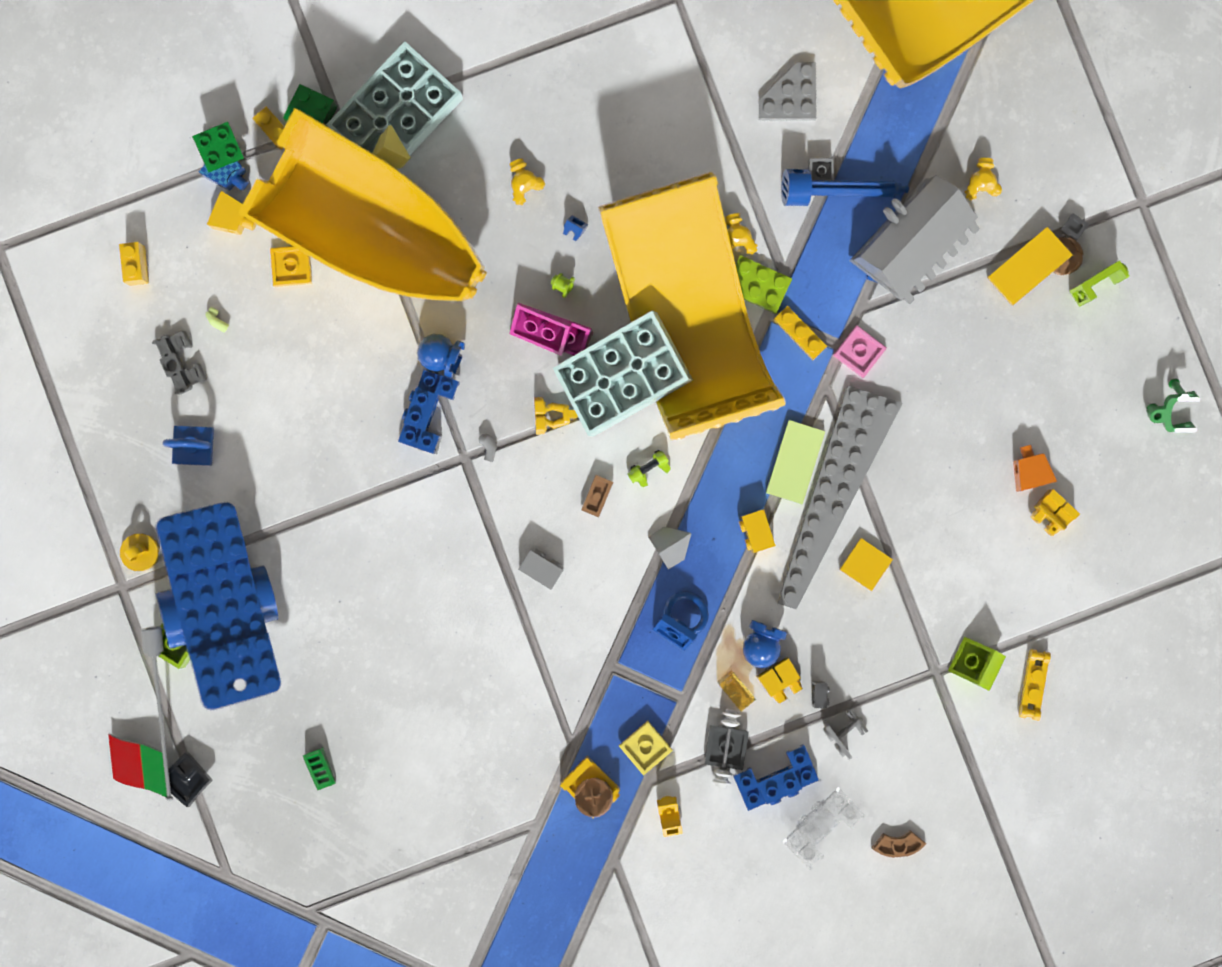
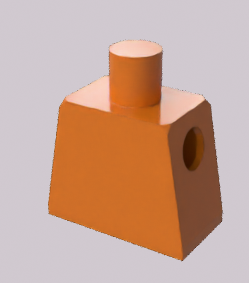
[1013,445,1057,492]

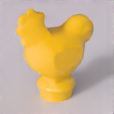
[509,158,545,206]
[964,158,1002,201]
[725,213,758,255]

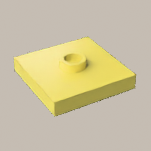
[619,720,673,776]

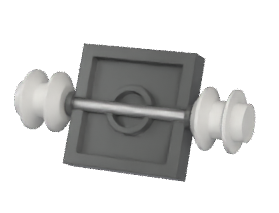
[704,708,749,788]

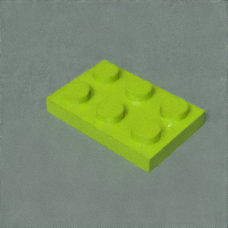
[736,255,792,314]

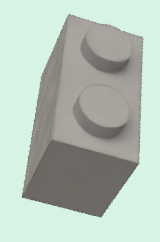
[518,549,563,590]

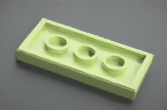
[766,420,825,504]

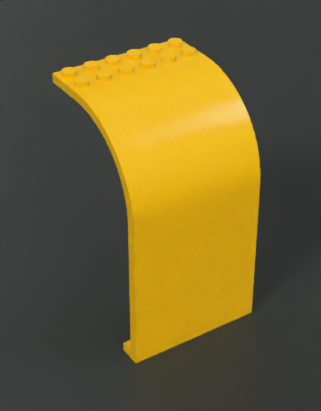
[833,0,1035,88]
[598,172,785,440]

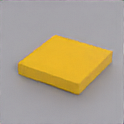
[270,246,312,287]
[839,538,893,591]

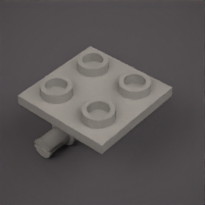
[823,709,868,760]

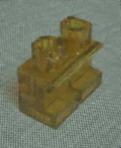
[717,670,756,712]

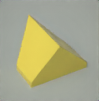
[372,125,411,169]

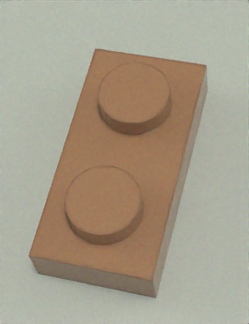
[581,475,613,518]

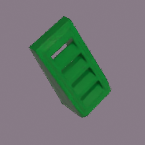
[303,747,336,791]

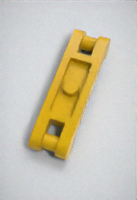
[1019,649,1051,721]

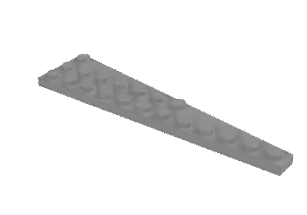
[778,385,903,609]

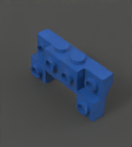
[398,370,460,454]
[733,744,819,811]

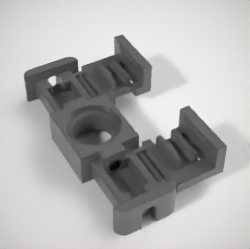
[152,331,207,395]

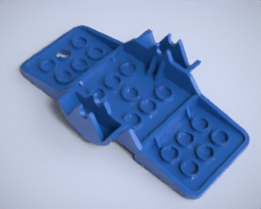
[155,502,281,710]

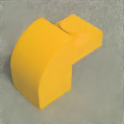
[657,796,683,837]

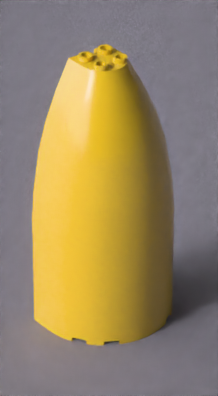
[238,108,487,301]

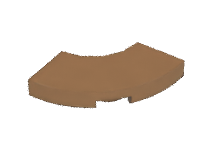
[871,830,926,858]

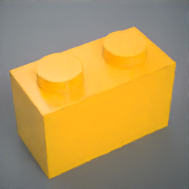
[119,242,149,286]
[738,509,776,553]

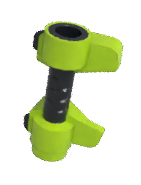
[627,450,671,487]

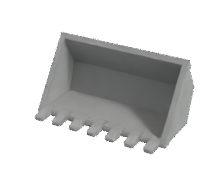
[849,175,979,304]

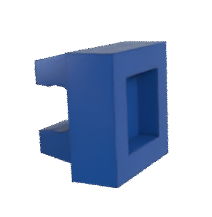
[563,215,588,241]

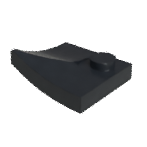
[168,752,213,807]

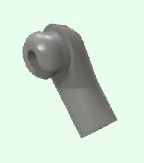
[479,434,497,462]

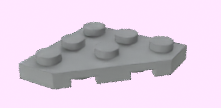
[759,62,816,121]

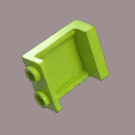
[1069,260,1130,307]

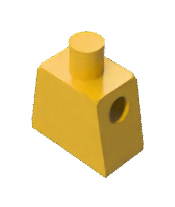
[207,191,257,235]

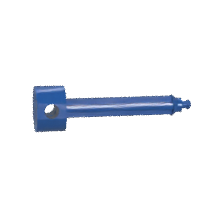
[781,169,909,206]

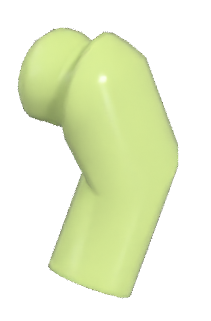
[205,307,229,333]

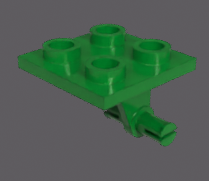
[192,122,244,173]

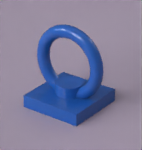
[163,426,214,466]
[652,591,709,651]

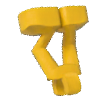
[534,397,578,435]

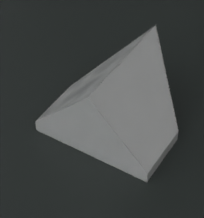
[648,527,691,570]

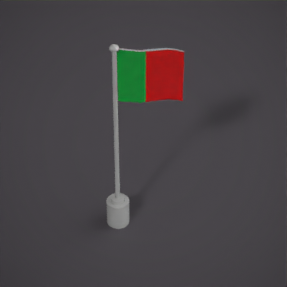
[108,626,173,801]

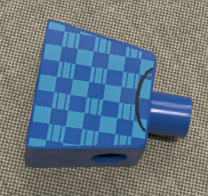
[199,161,249,191]

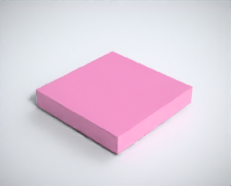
[833,325,887,378]

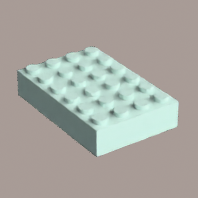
[326,41,463,156]
[553,311,693,436]

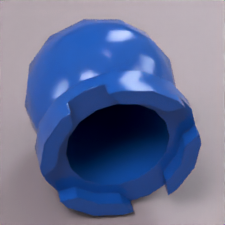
[417,334,465,379]
[743,620,787,668]

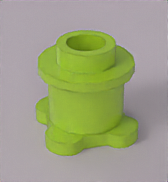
[551,273,575,298]

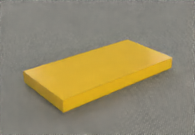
[987,227,1072,306]

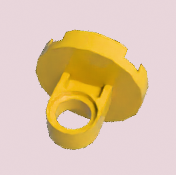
[120,533,160,571]

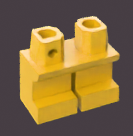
[1031,489,1080,536]
[756,657,803,704]

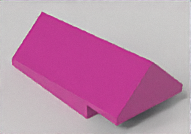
[510,303,593,356]

